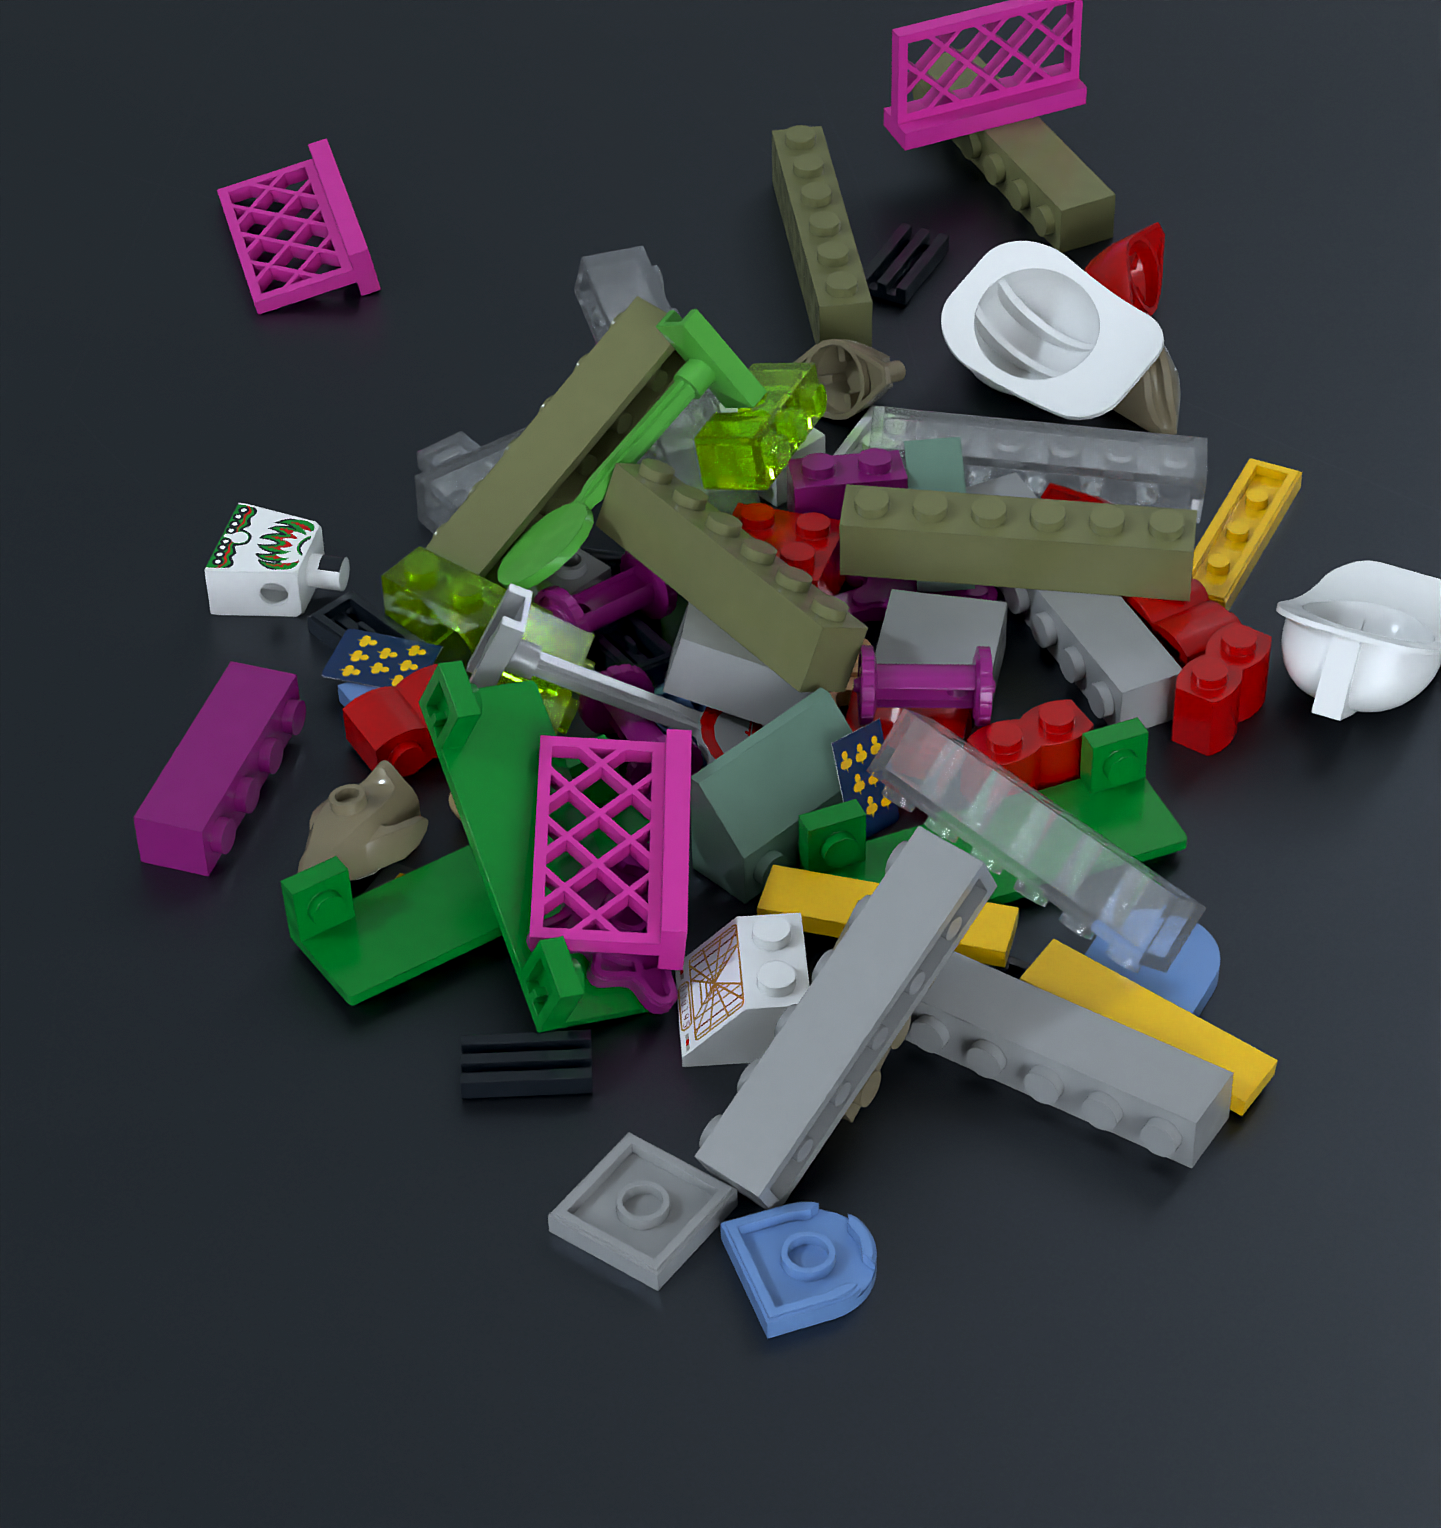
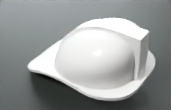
[941,241,1164,420]
[1276,560,1441,721]

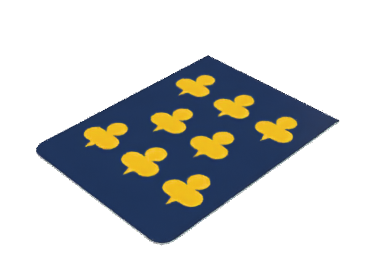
[322,629,443,688]
[831,718,900,839]

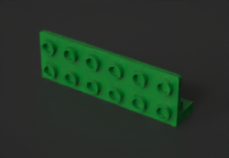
[418,660,649,1033]
[799,717,1187,904]
[280,734,650,1005]

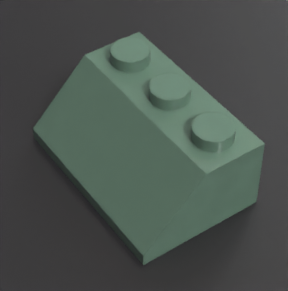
[690,687,853,904]

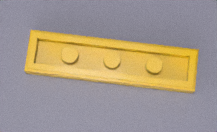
[1192,458,1302,611]
[757,865,1019,968]
[1020,938,1278,1116]

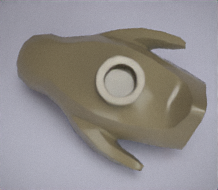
[298,760,428,881]

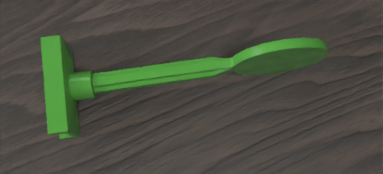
[497,309,767,590]

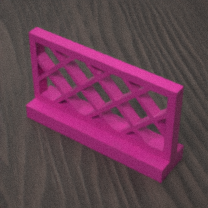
[883,0,1087,151]
[217,138,381,315]
[529,729,692,970]

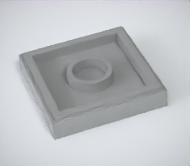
[548,1132,738,1291]

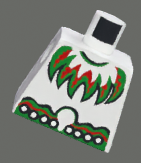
[204,503,350,617]

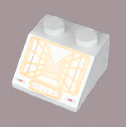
[675,913,810,1067]

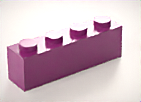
[133,661,306,876]

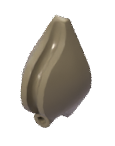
[777,339,906,420]
[1113,346,1181,438]

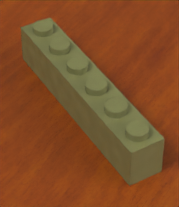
[912,47,1116,253]
[772,125,872,347]
[424,296,686,608]
[596,458,868,692]
[839,484,1197,601]

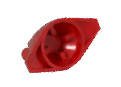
[1084,222,1165,316]

